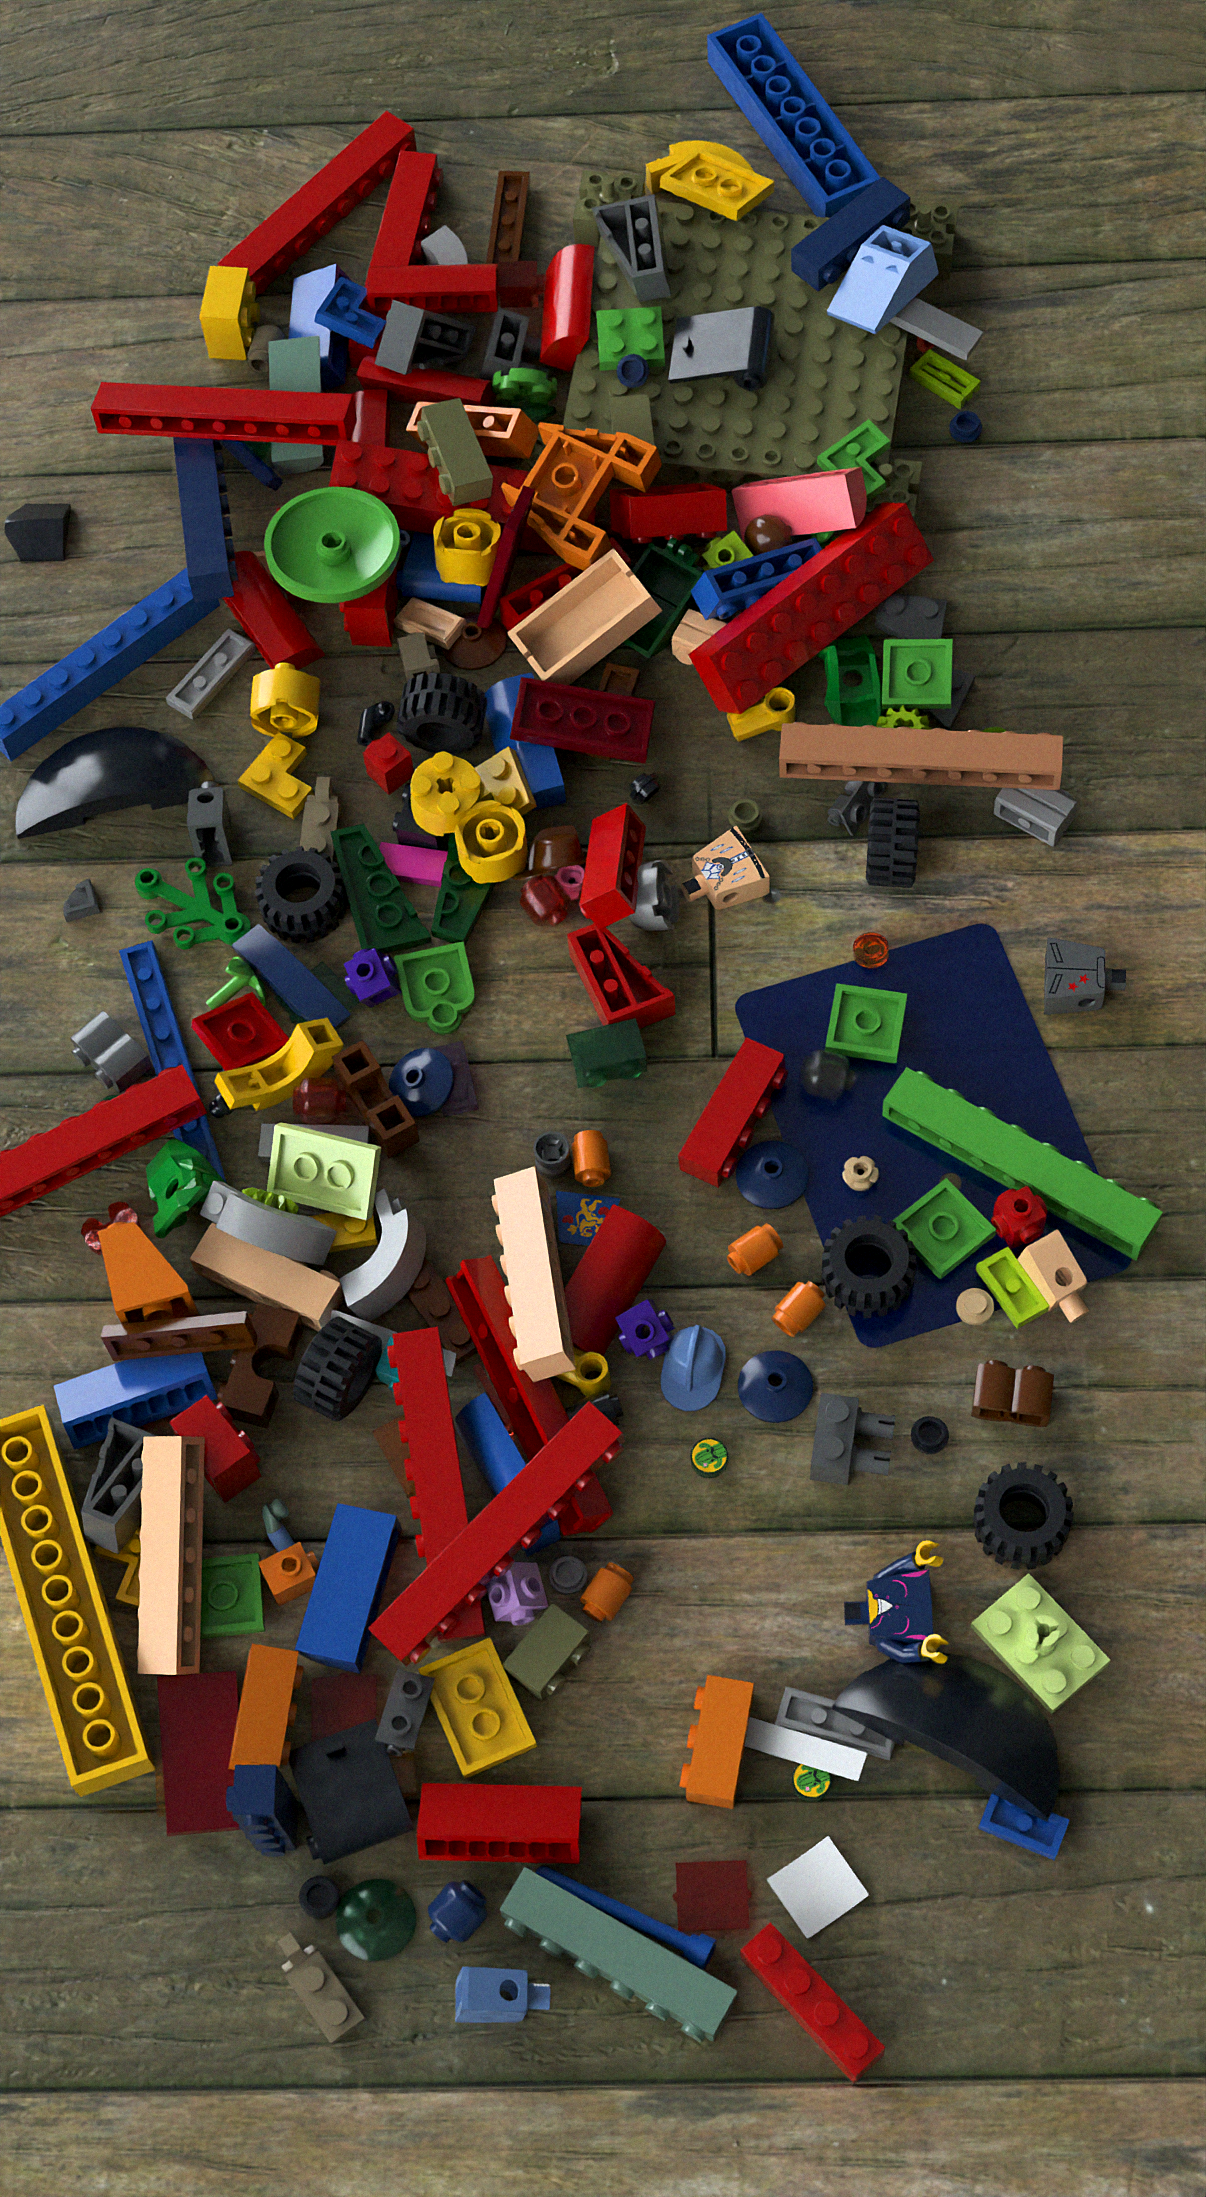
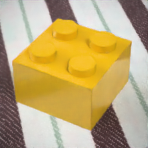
[199,266,260,360]

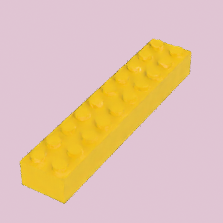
[0,1404,156,1797]

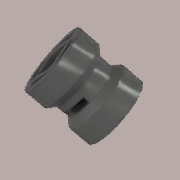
[533,1131,572,1179]

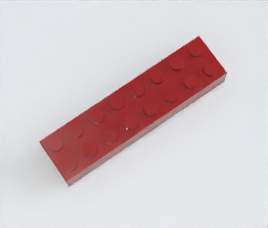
[328,439,597,556]
[688,502,934,714]

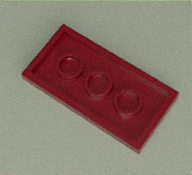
[476,485,536,629]
[510,677,656,764]
[157,1671,240,1837]

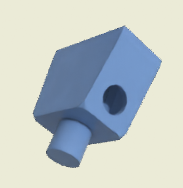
[455,1967,550,2023]

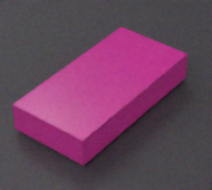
[379,842,448,887]

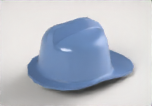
[661,1325,725,1411]

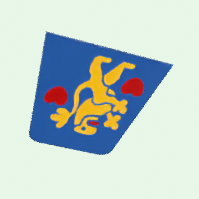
[556,1191,621,1246]

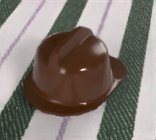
[511,825,587,880]

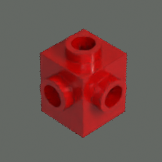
[991,1186,1048,1249]

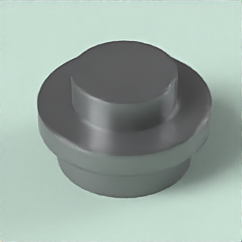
[549,1556,588,1595]

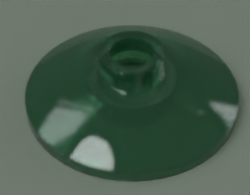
[511,397,557,422]
[336,1879,417,1962]

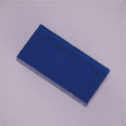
[220,440,283,491]

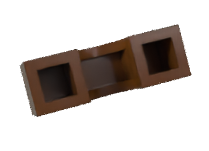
[332,1040,420,1159]
[217,1303,305,1429]

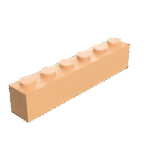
[492,1166,576,1382]
[137,1436,205,1675]

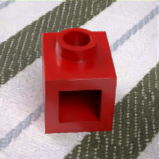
[362,732,414,795]

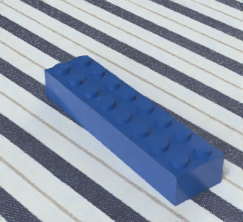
[707,12,880,218]

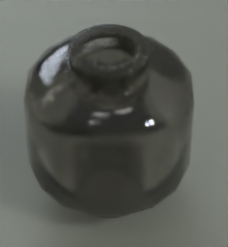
[799,1049,855,1100]

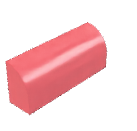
[731,467,867,542]

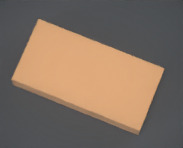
[393,597,467,650]

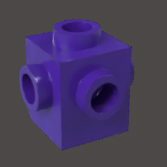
[344,948,402,1008]
[615,1299,675,1360]

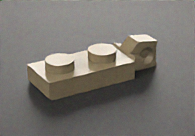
[300,777,341,862]
[277,1932,366,2045]

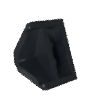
[4,503,71,561]

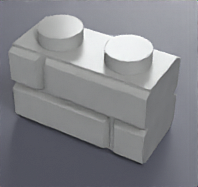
[993,788,1077,847]

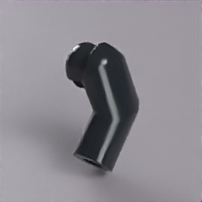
[356,700,395,746]

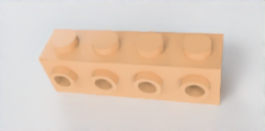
[190,1222,345,1332]

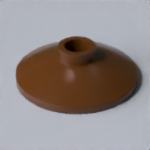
[440,612,507,670]

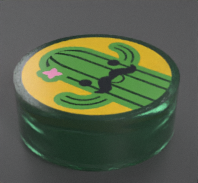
[690,1438,728,1478]
[792,1763,832,1802]

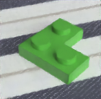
[817,419,890,502]

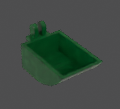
[623,537,705,658]

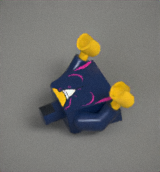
[844,1540,949,1664]

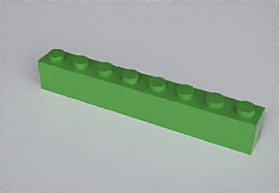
[882,1067,1163,1261]

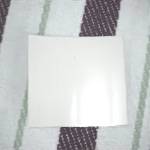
[766,1836,869,1939]

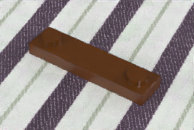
[486,170,530,278]
[101,1311,258,1361]

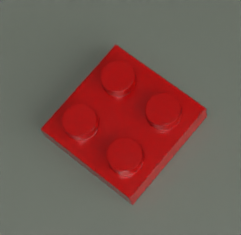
[191,992,289,1071]

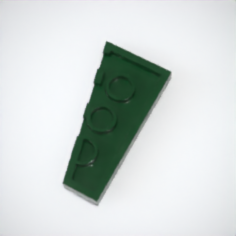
[330,824,432,954]
[431,832,496,947]

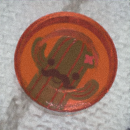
[853,932,889,968]

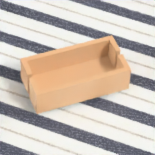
[507,548,662,685]

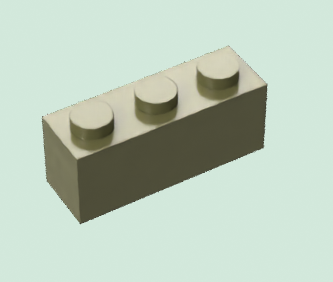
[417,398,493,506]

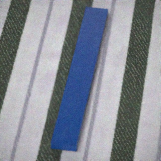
[119,940,228,1185]

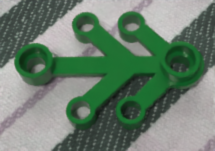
[134,857,251,950]

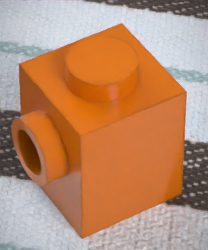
[258,1542,320,1607]

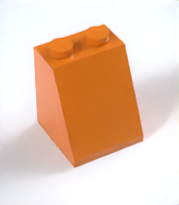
[98,1222,200,1324]

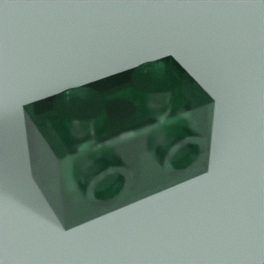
[566,1018,648,1088]

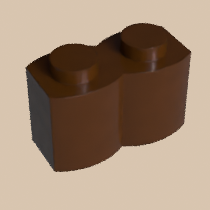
[971,1360,1054,1427]

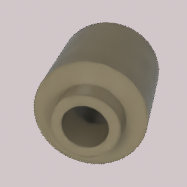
[247,324,286,374]

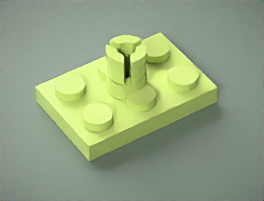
[267,1122,381,1220]
[970,1573,1111,1715]

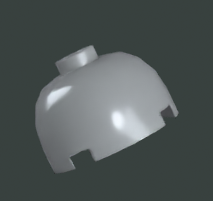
[627,860,679,931]

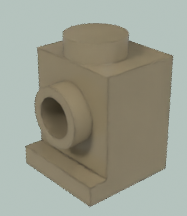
[397,633,440,683]

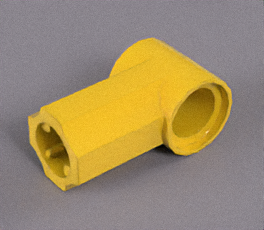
[727,687,796,742]
[555,1347,611,1396]

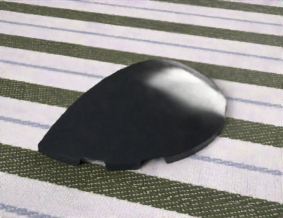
[15,727,215,839]
[832,1653,1060,1822]

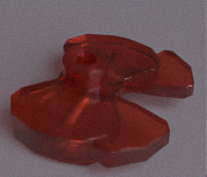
[81,1202,141,1255]

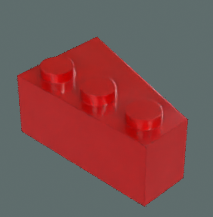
[567,923,676,1040]

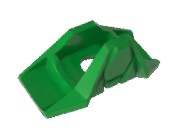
[817,634,885,727]
[146,1138,226,1239]

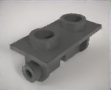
[827,781,888,836]
[375,1669,435,1756]

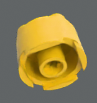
[433,508,501,586]
[250,663,321,738]
[411,752,481,836]
[455,800,528,884]

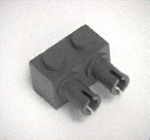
[479,308,549,381]
[810,1393,896,1485]

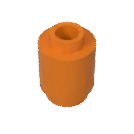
[571,1130,611,1187]
[727,1223,784,1276]
[771,1281,826,1338]
[580,1562,634,1623]

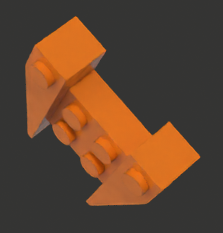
[501,422,662,571]

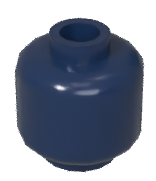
[427,1880,488,1943]

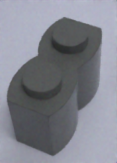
[70,1011,153,1094]

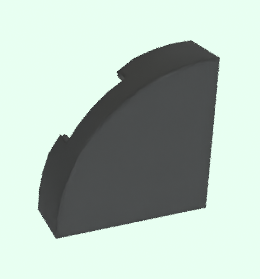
[63,878,100,922]

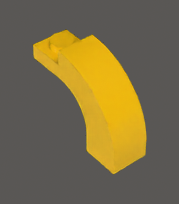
[646,140,754,194]
[214,1017,344,1111]

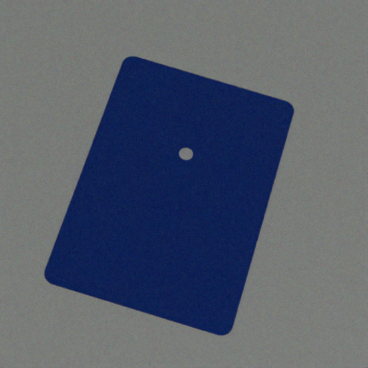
[735,924,1132,1348]

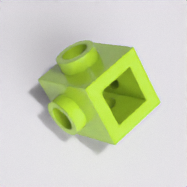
[702,530,754,571]

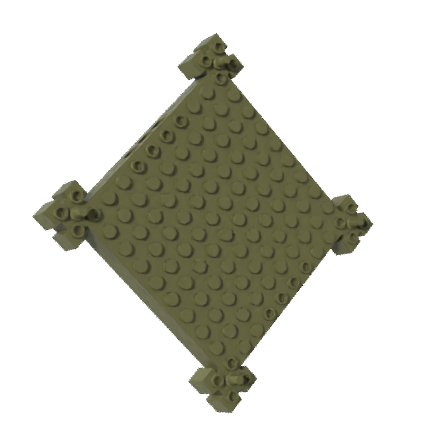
[520,170,959,530]

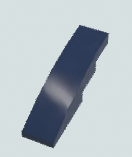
[232,924,351,1031]

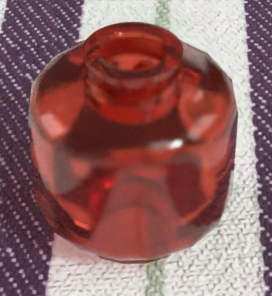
[519,875,571,927]
[292,1077,346,1124]

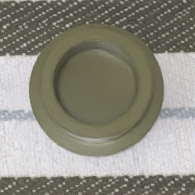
[728,799,763,833]

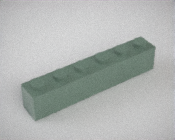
[499,1867,738,2042]

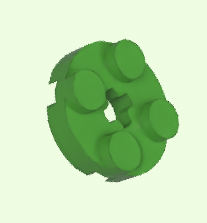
[492,368,558,409]

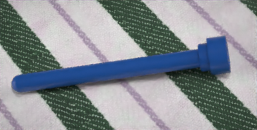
[535,1866,717,1971]

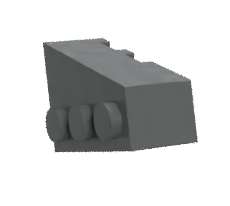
[592,194,671,302]
[375,300,476,374]
[81,1417,158,1554]

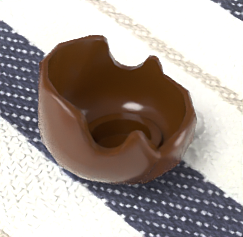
[744,515,797,556]

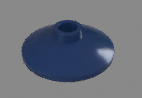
[389,1048,455,1117]
[736,1141,809,1209]
[738,1350,813,1423]

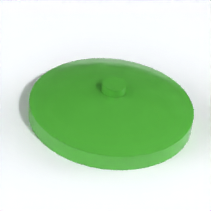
[264,487,401,603]

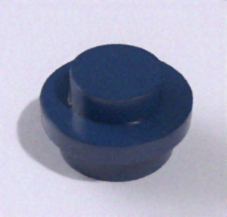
[617,354,650,388]
[949,411,982,443]

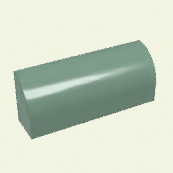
[268,335,324,475]

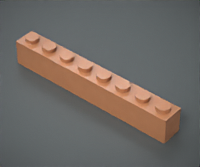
[779,722,1063,790]

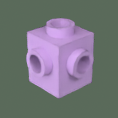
[486,1562,548,1626]

